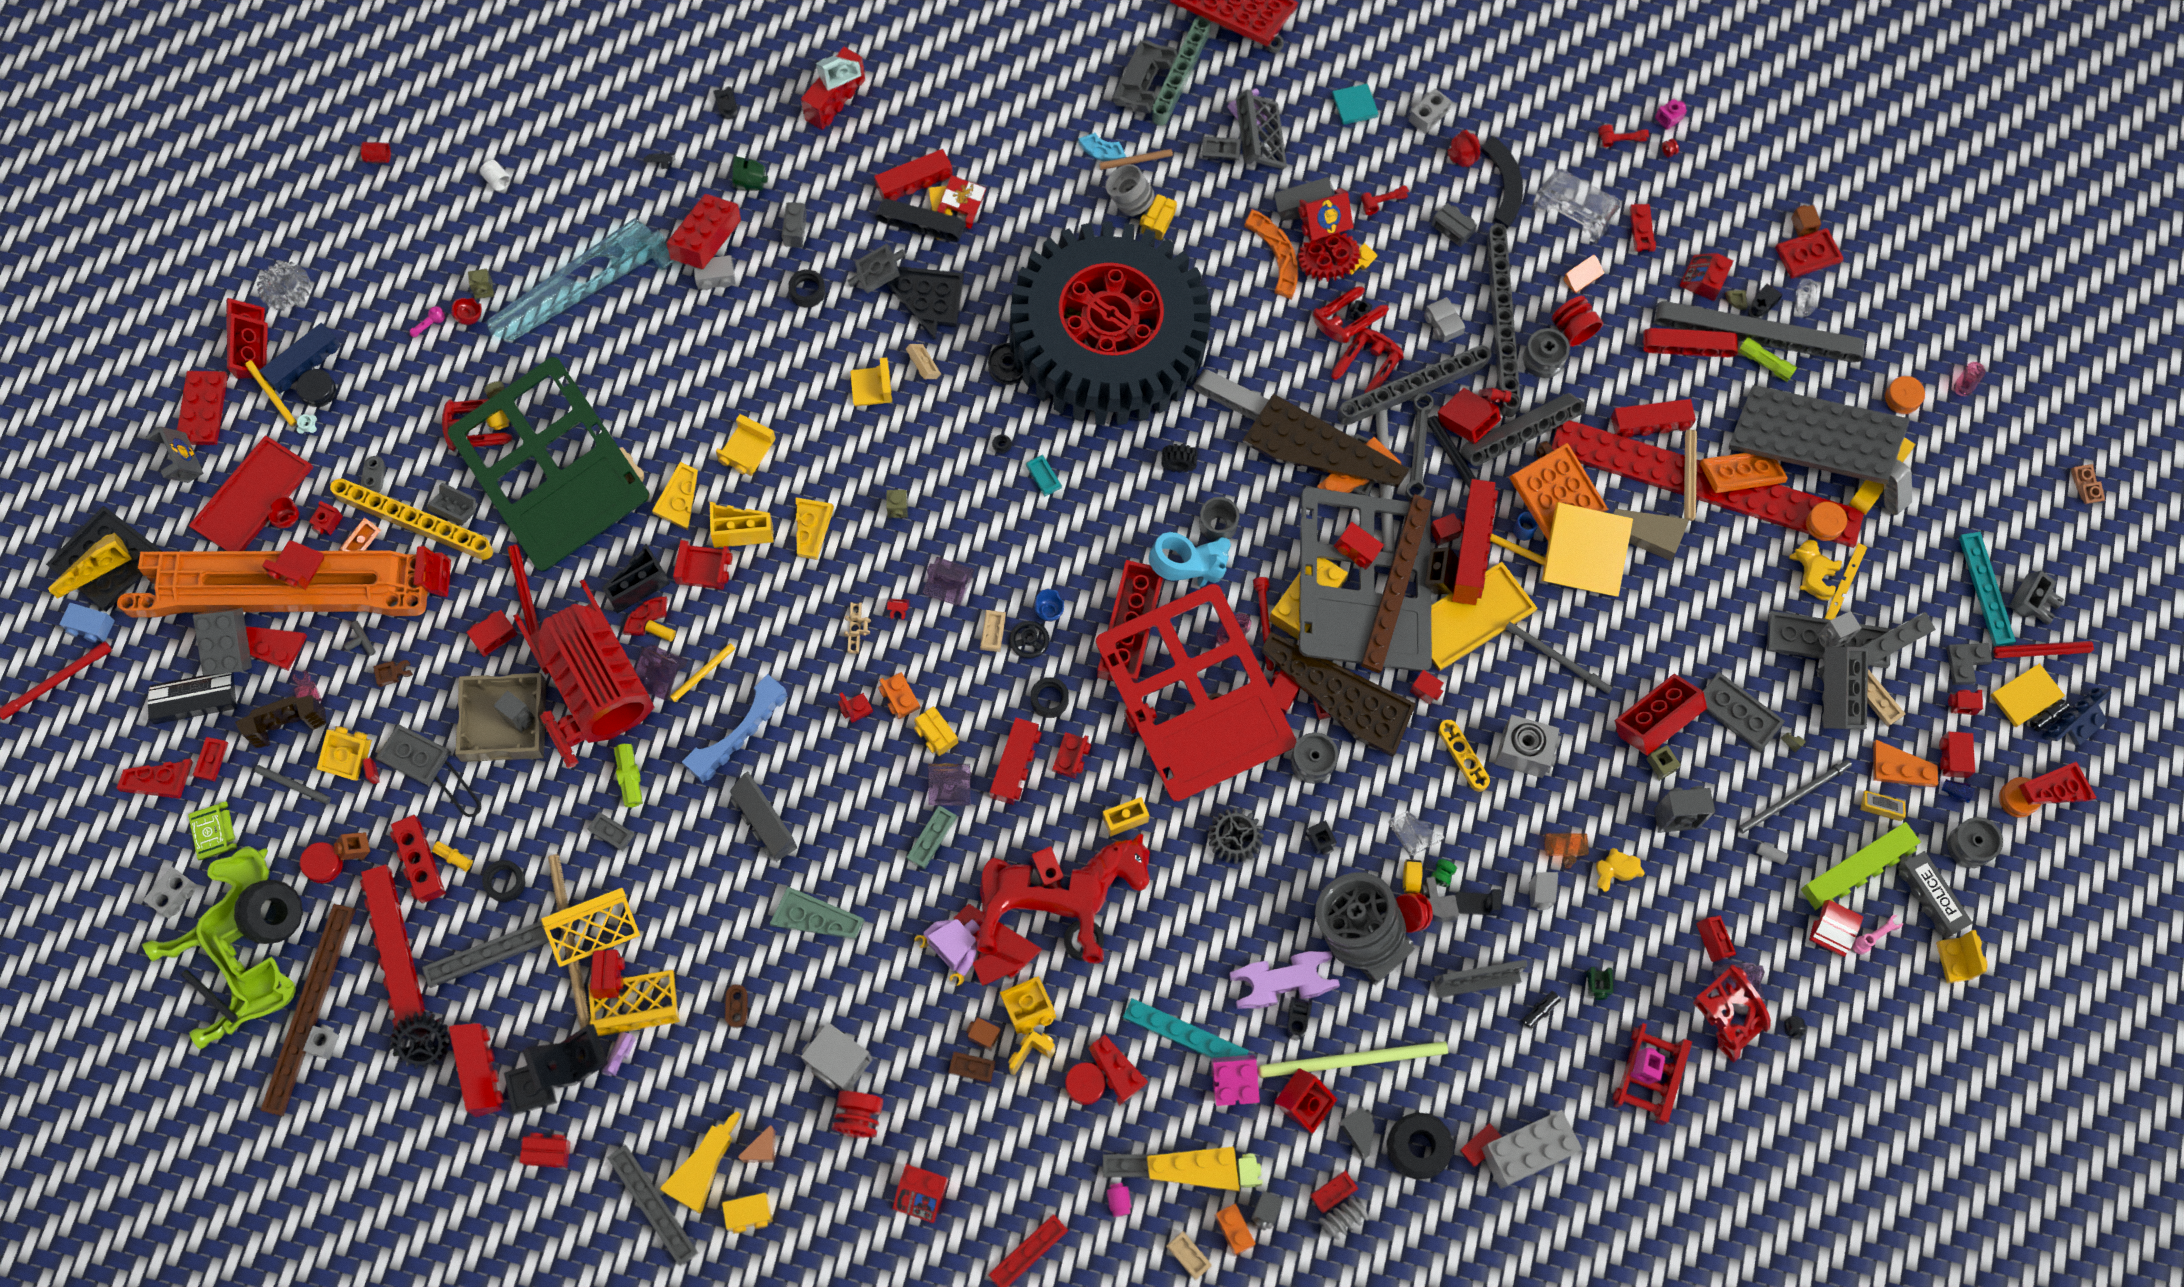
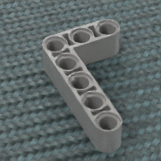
[1884,460,1912,515]

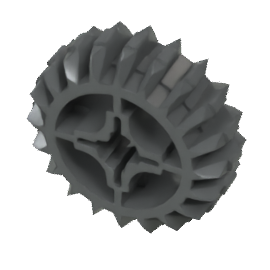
[1207,808,1264,864]

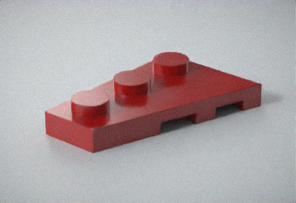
[117,758,193,799]
[1089,1035,1148,1106]

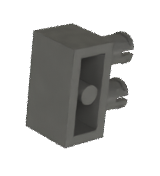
[2009,571,2064,625]

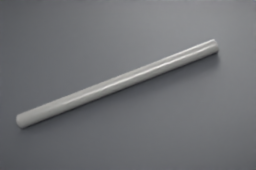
[1376,397,1395,553]

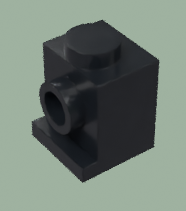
[1305,820,1337,856]

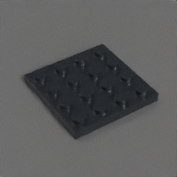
[46,506,162,612]

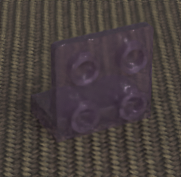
[635,645,688,700]

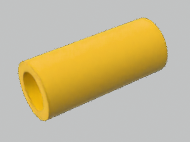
[645,620,676,642]

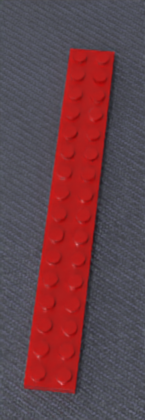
[1551,420,1864,548]

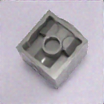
[1495,714,1561,778]
[801,1022,872,1091]

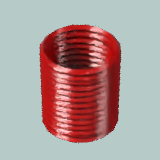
[361,142,391,163]

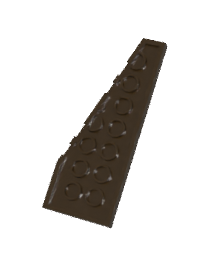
[1243,393,1409,488]
[1261,632,1416,757]

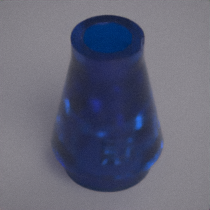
[1941,779,1975,803]

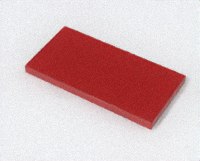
[188,435,314,551]

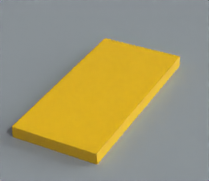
[1431,562,1537,672]

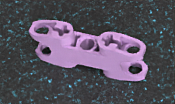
[1229,951,1340,1009]

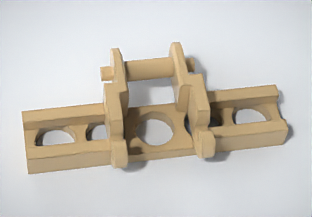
[844,602,871,654]

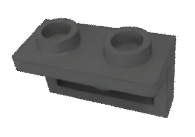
[428,483,476,526]

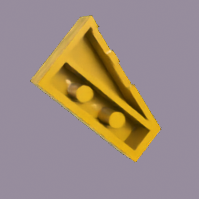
[710,502,774,548]

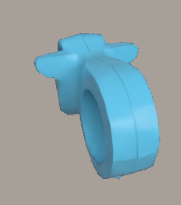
[1149,532,1231,587]

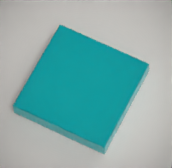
[1332,83,1379,125]

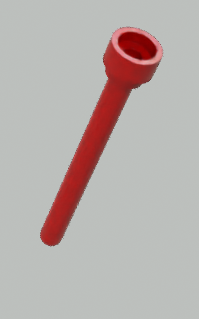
[1253,577,1274,671]

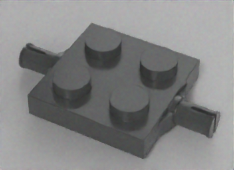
[847,244,906,293]

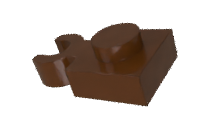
[373,660,413,687]

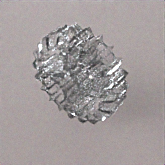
[257,261,311,311]

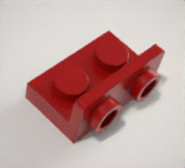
[1052,732,1091,779]

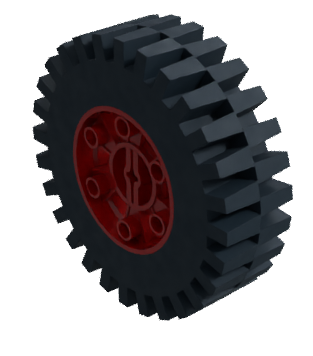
[1009,222,1211,425]

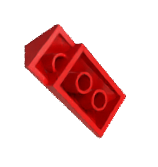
[226,298,268,379]

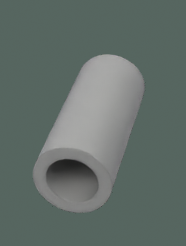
[1756,842,1789,865]

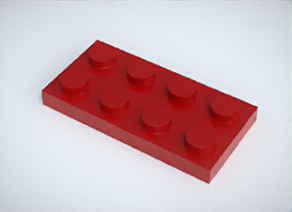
[177,371,228,445]

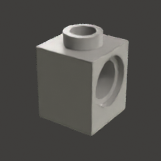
[303,1025,339,1060]

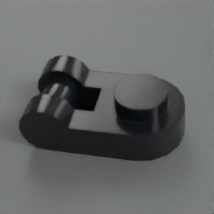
[713,86,738,120]

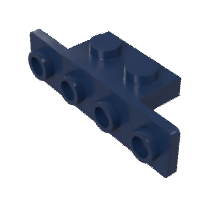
[2042,688,2111,745]

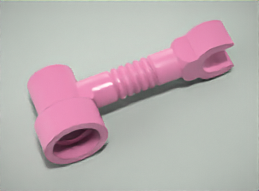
[1852,915,1903,955]

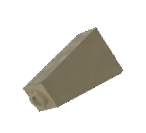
[1613,509,1689,561]

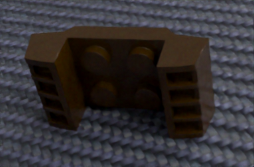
[235,695,326,748]

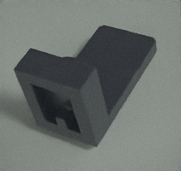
[1455,889,1501,916]

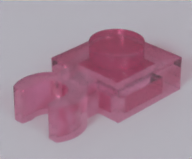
[292,670,322,702]

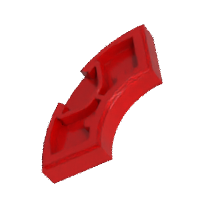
[623,596,668,636]

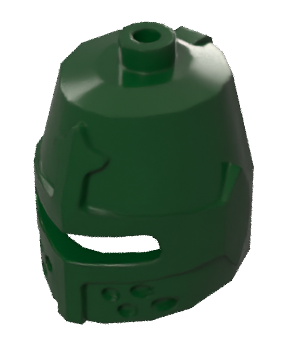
[732,156,769,191]

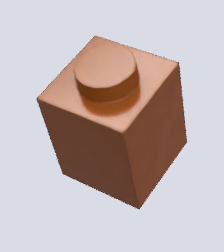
[1791,205,1821,237]
[966,1017,1001,1051]

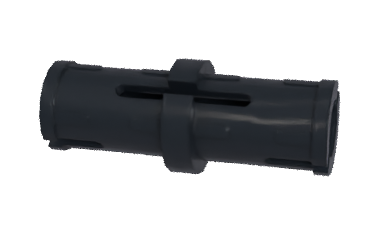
[2030,699,2070,732]
[1521,991,1561,1029]

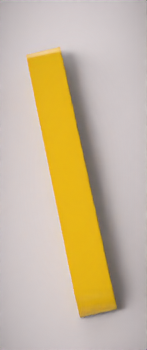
[330,478,493,560]

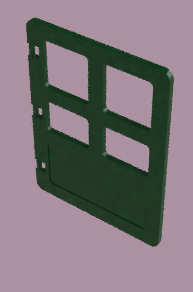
[448,357,650,571]

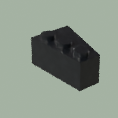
[602,544,670,614]

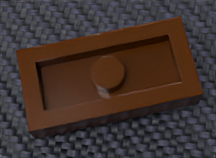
[949,1052,996,1083]

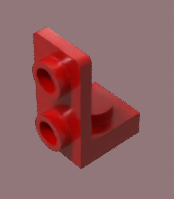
[838,692,873,723]

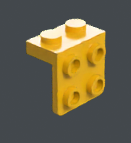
[1008,1031,1055,1075]

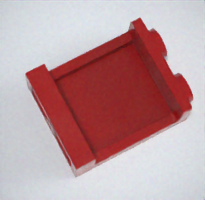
[673,540,733,590]

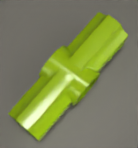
[614,743,643,808]

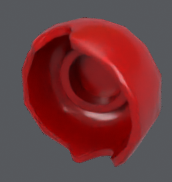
[451,298,482,325]
[268,496,299,529]

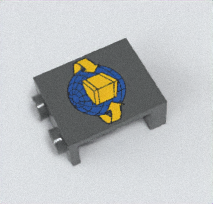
[146,427,204,483]

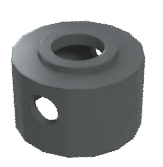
[1199,497,1240,541]

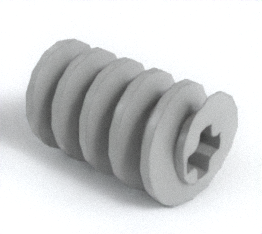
[1318,1196,1369,1240]

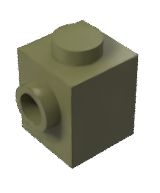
[886,490,908,518]

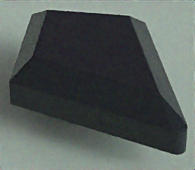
[644,153,676,169]

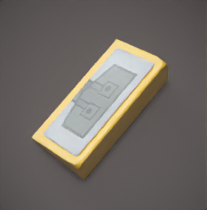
[1860,790,1906,821]

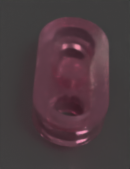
[1954,362,1986,396]
[1216,613,1252,645]

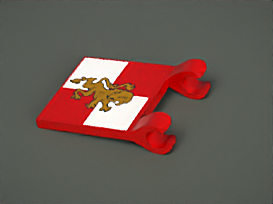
[937,175,986,229]

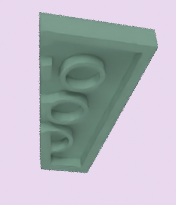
[770,887,865,940]

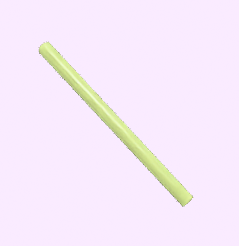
[1257,1041,1448,1078]

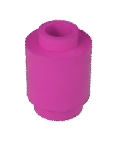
[1107,1183,1132,1217]

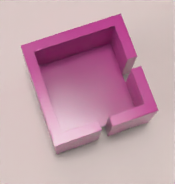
[1211,1055,1259,1106]

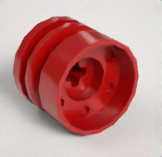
[1551,296,1604,347]
[832,1091,884,1138]

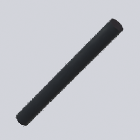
[181,970,238,1023]

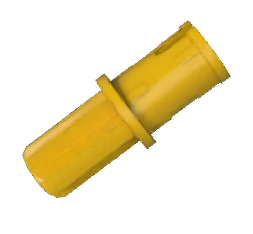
[432,841,473,872]

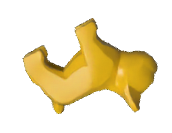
[1789,540,1842,601]

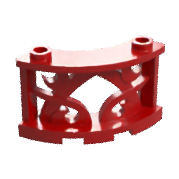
[1693,965,1771,1063]

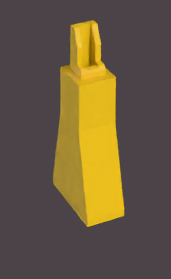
[660,1111,742,1214]

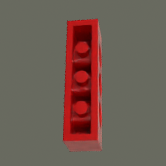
[390,814,446,904]

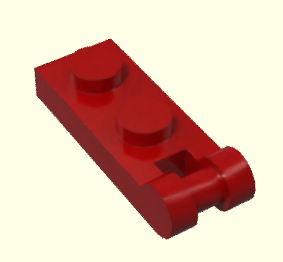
[1629,204,1656,252]
[1478,388,1511,403]

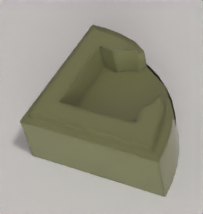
[1725,290,1747,310]
[1781,732,1806,752]

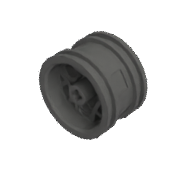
[1315,872,1406,969]

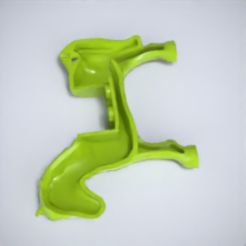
[142,846,296,1050]

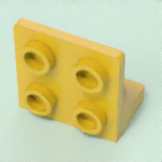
[850,357,892,406]
[1936,930,1988,984]

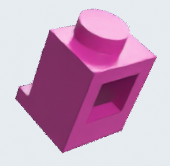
[1655,98,1687,130]
[1630,1048,1665,1084]

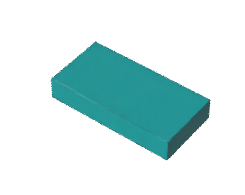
[1026,454,1062,497]

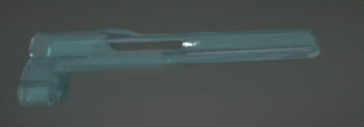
[487,218,676,340]

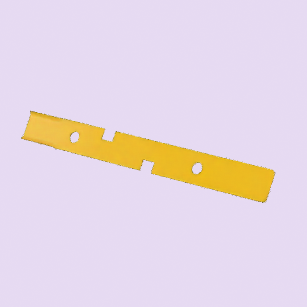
[1824,543,1867,620]

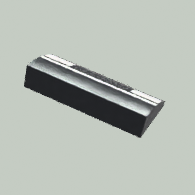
[148,672,237,725]

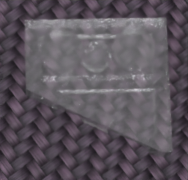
[1388,811,1444,857]

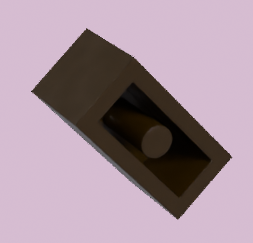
[1425,547,1458,595]

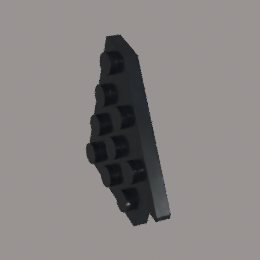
[886,266,964,339]

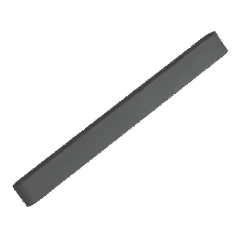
[1486,223,1521,417]
[1655,301,1865,363]

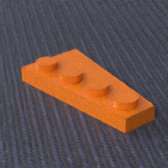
[1317,437,1401,493]

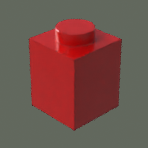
[1430,513,1463,546]
[1410,670,1444,705]

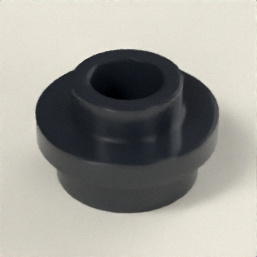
[992,434,1012,453]

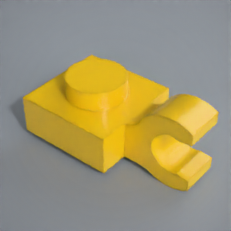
[1350,243,1378,275]

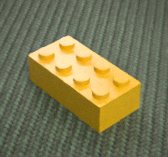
[1269,558,1348,640]

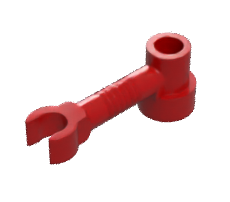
[1598,124,1649,147]
[1361,185,1409,215]

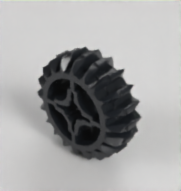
[390,1011,451,1069]

